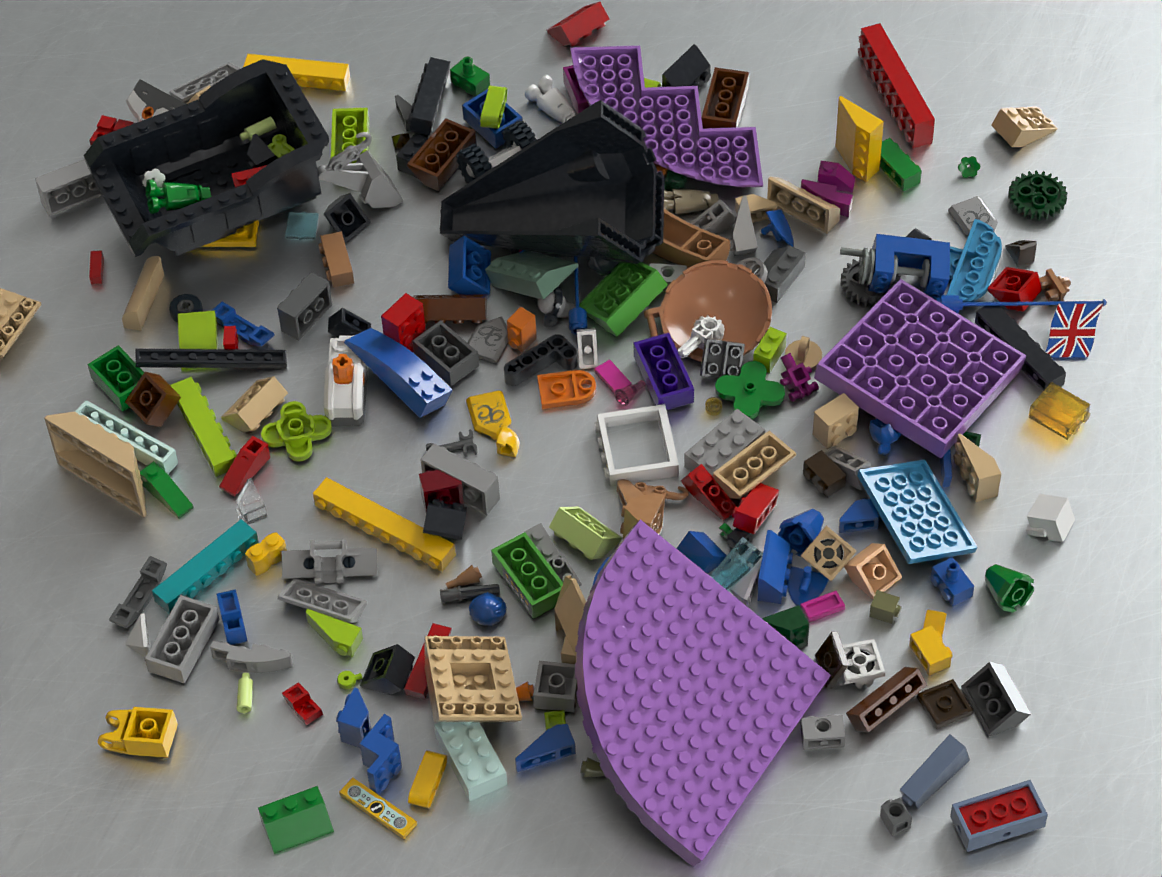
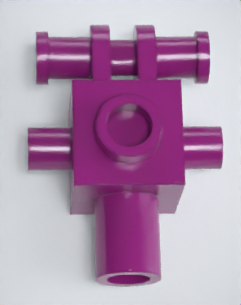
[780,353,819,402]

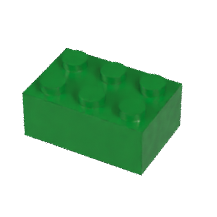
[87,345,144,412]

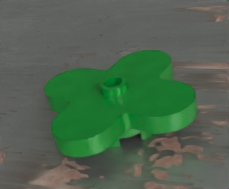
[715,361,785,419]

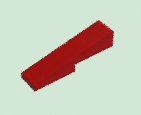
[404,623,452,700]

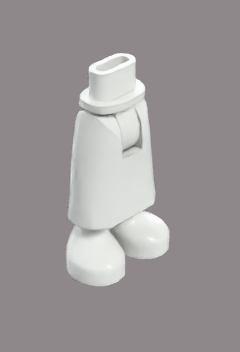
[525,75,577,124]

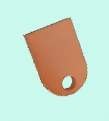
[537,370,596,409]

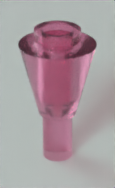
[615,380,646,406]

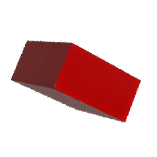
[223,326,239,349]

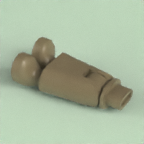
[664,189,719,215]

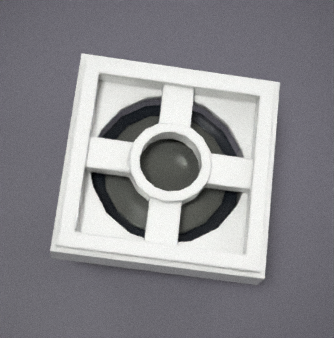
[842,639,885,689]

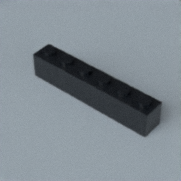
[408,57,451,135]
[975,301,1066,395]

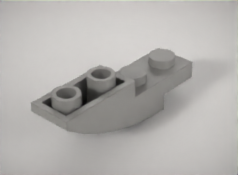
[524,523,582,586]
[210,641,293,673]

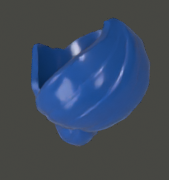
[869,419,902,455]

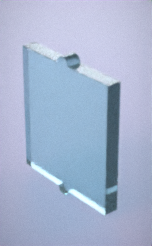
[285,212,319,240]

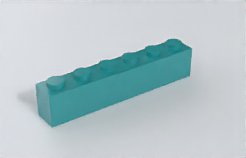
[152,519,259,614]

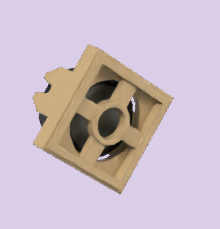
[801,525,857,581]

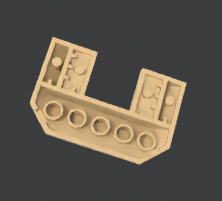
[554,575,586,657]

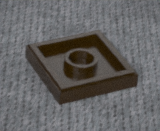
[815,632,849,689]
[917,679,973,729]

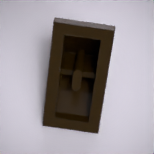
[1005,240,1037,267]

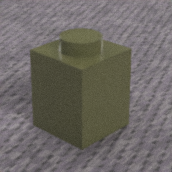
[869,590,902,624]

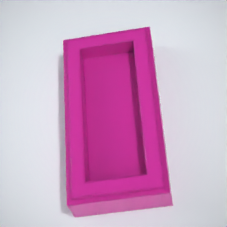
[594,359,632,396]
[800,590,845,623]

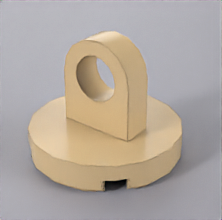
[785,336,822,369]

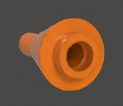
[516,681,534,701]

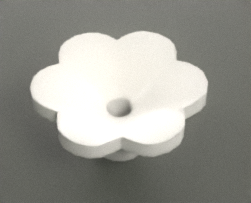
[142,169,165,187]

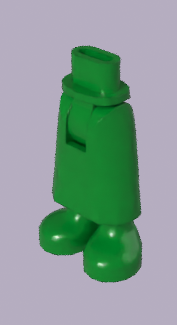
[146,179,211,214]

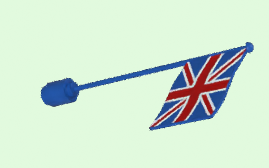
[936,295,1107,358]

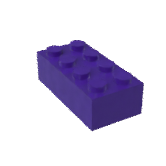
[633,333,694,410]

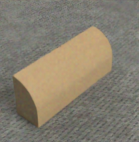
[122,256,164,331]

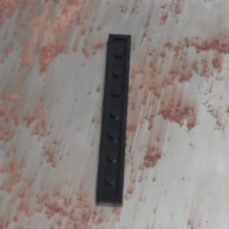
[135,349,287,369]

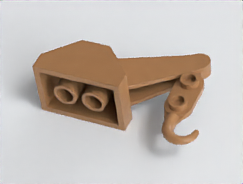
[617,479,689,539]

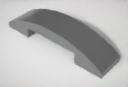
[109,556,167,628]

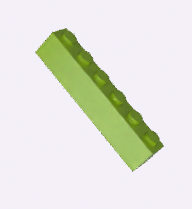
[171,377,237,477]

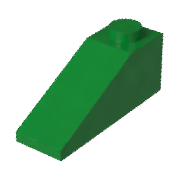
[140,461,194,518]

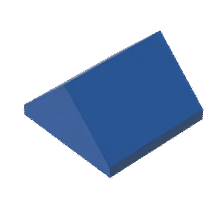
[676,531,729,574]

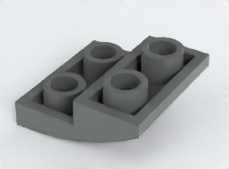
[700,338,745,378]

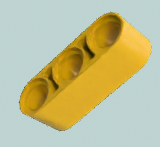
[408,750,447,808]

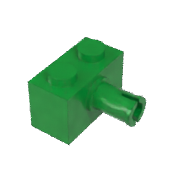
[450,56,490,97]

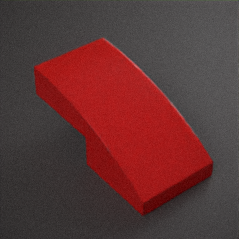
[282,682,323,726]

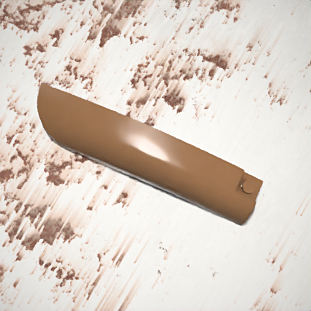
[652,209,730,268]

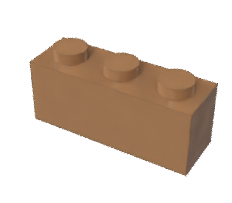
[318,231,354,288]

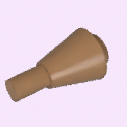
[445,565,482,589]

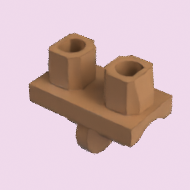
[1039,268,1071,302]

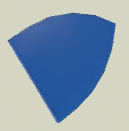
[761,209,794,247]
[787,566,829,606]

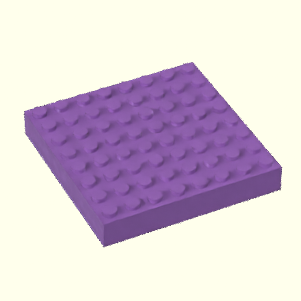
[814,279,1026,458]

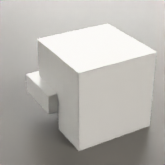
[1026,494,1075,542]

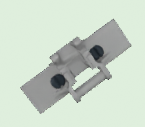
[282,539,377,584]

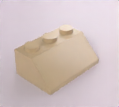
[221,376,288,432]

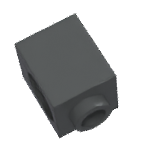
[880,798,912,836]

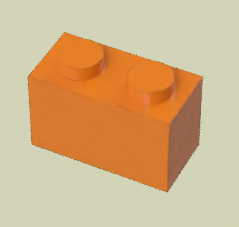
[507,307,537,352]

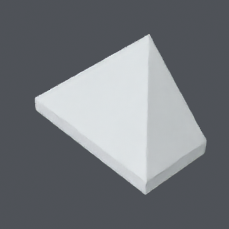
[731,568,760,607]
[125,613,150,657]

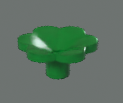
[958,156,981,178]

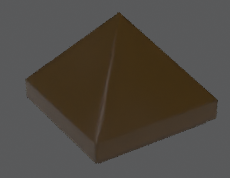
[391,133,410,151]

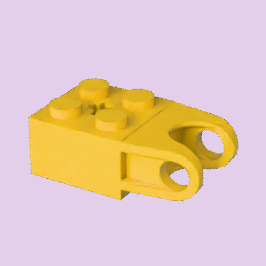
[98,707,178,758]

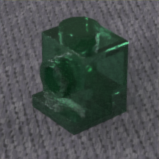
[665,169,687,191]

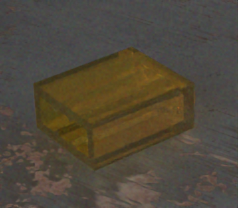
[1029,382,1091,440]

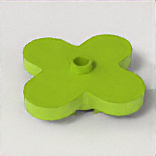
[261,401,332,461]

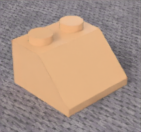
[844,543,902,599]

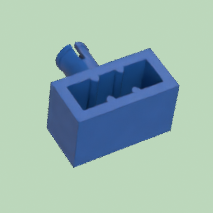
[930,557,974,607]

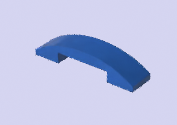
[211,301,275,347]

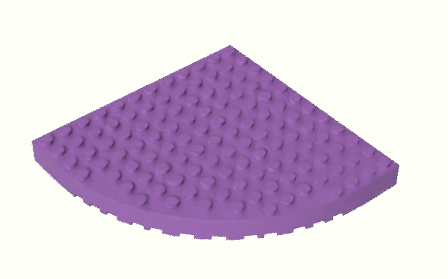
[575,519,831,867]

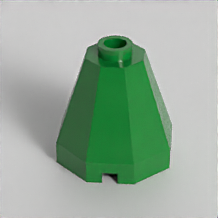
[985,564,1034,613]

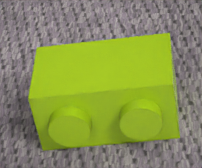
[753,327,787,373]

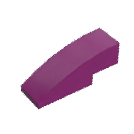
[801,179,853,217]

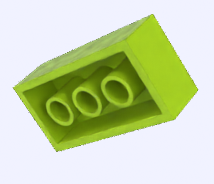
[331,108,369,164]

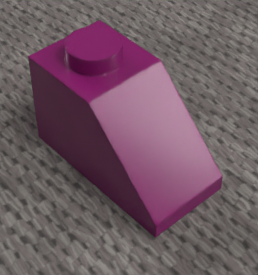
[818,161,855,193]

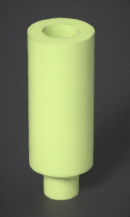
[240,117,276,141]
[237,673,253,713]

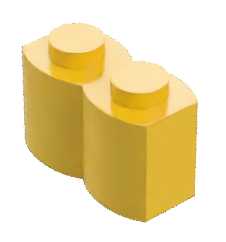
[245,532,287,576]

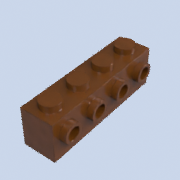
[846,667,927,732]

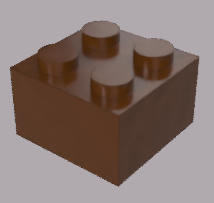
[125,372,181,427]

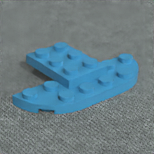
[947,219,1002,303]

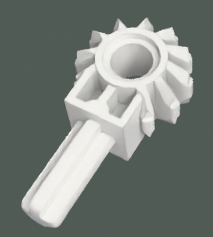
[678,315,725,358]

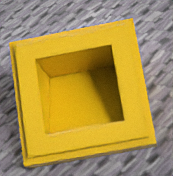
[923,610,947,636]

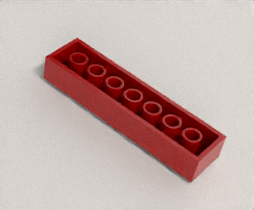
[858,23,935,149]

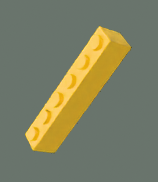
[243,54,350,91]

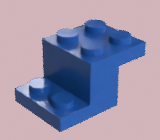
[359,714,402,794]

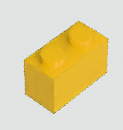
[909,625,953,676]

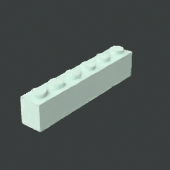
[75,400,178,474]

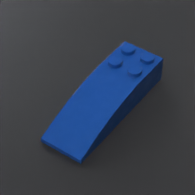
[344,328,453,418]

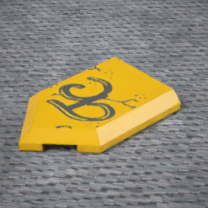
[466,390,512,441]

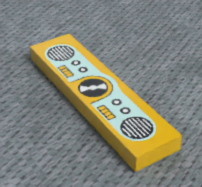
[339,777,417,839]

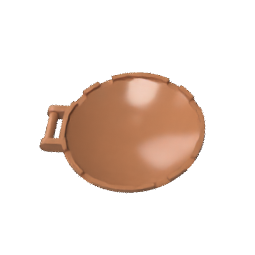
[644,260,772,362]

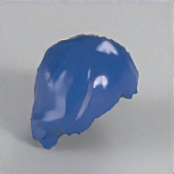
[469,592,507,626]

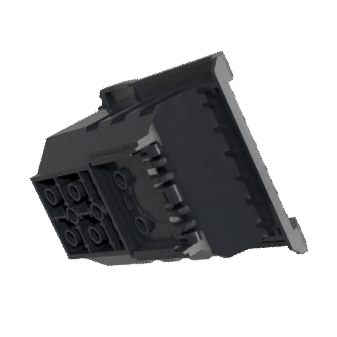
[83,59,329,257]

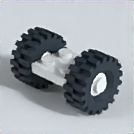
[456,120,538,183]

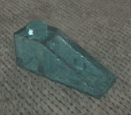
[710,537,763,590]

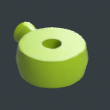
[337,671,363,690]

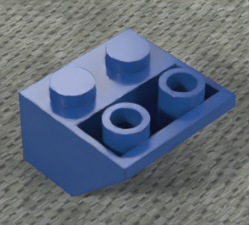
[336,687,371,748]

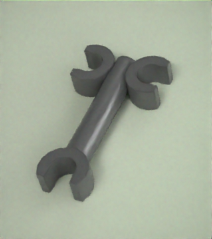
[426,429,478,457]

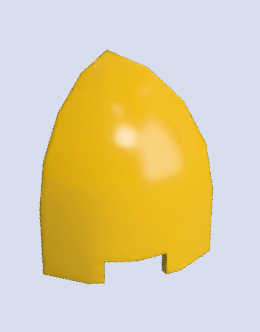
[496,426,520,458]

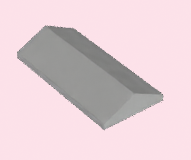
[169,63,240,103]
[278,578,367,623]

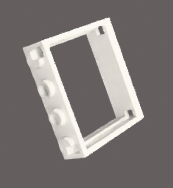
[594,404,679,486]

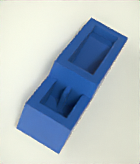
[216,589,247,645]

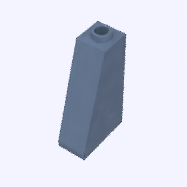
[900,734,970,808]

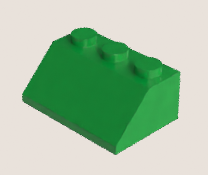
[258,786,334,854]

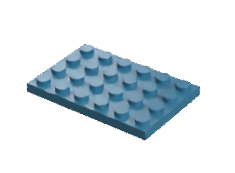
[857,460,978,564]

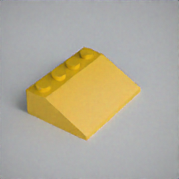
[835,96,884,182]

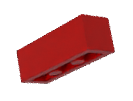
[89,250,104,284]

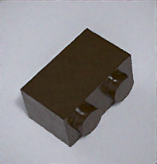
[803,450,846,498]

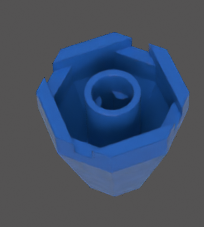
[778,509,824,557]

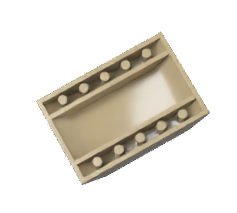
[44,412,147,517]

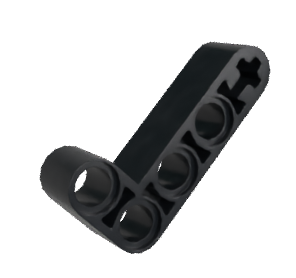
[504,334,578,386]

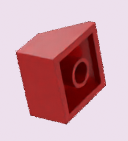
[987,267,1042,312]

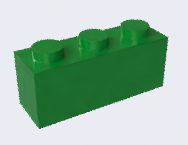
[880,138,922,191]

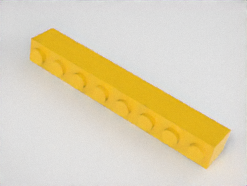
[313,477,456,572]

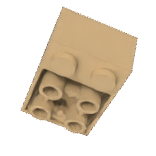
[991,106,1057,147]
[953,434,1001,502]

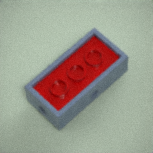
[950,779,1048,852]

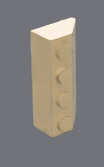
[767,177,840,234]
[713,430,796,498]

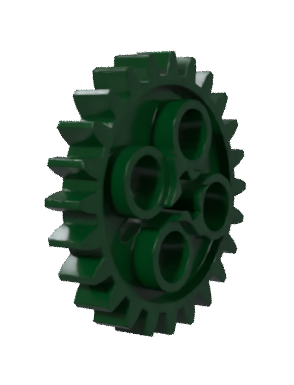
[1008,170,1068,220]

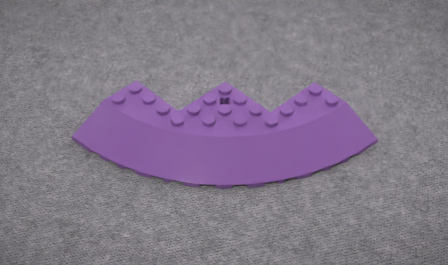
[570,45,763,187]

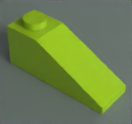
[306,609,363,657]

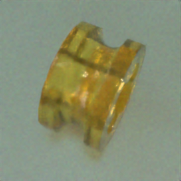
[705,397,722,416]

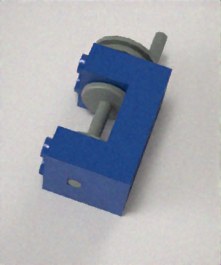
[840,234,950,300]

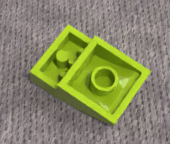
[178,310,218,371]

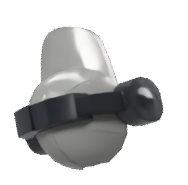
[537,287,575,327]

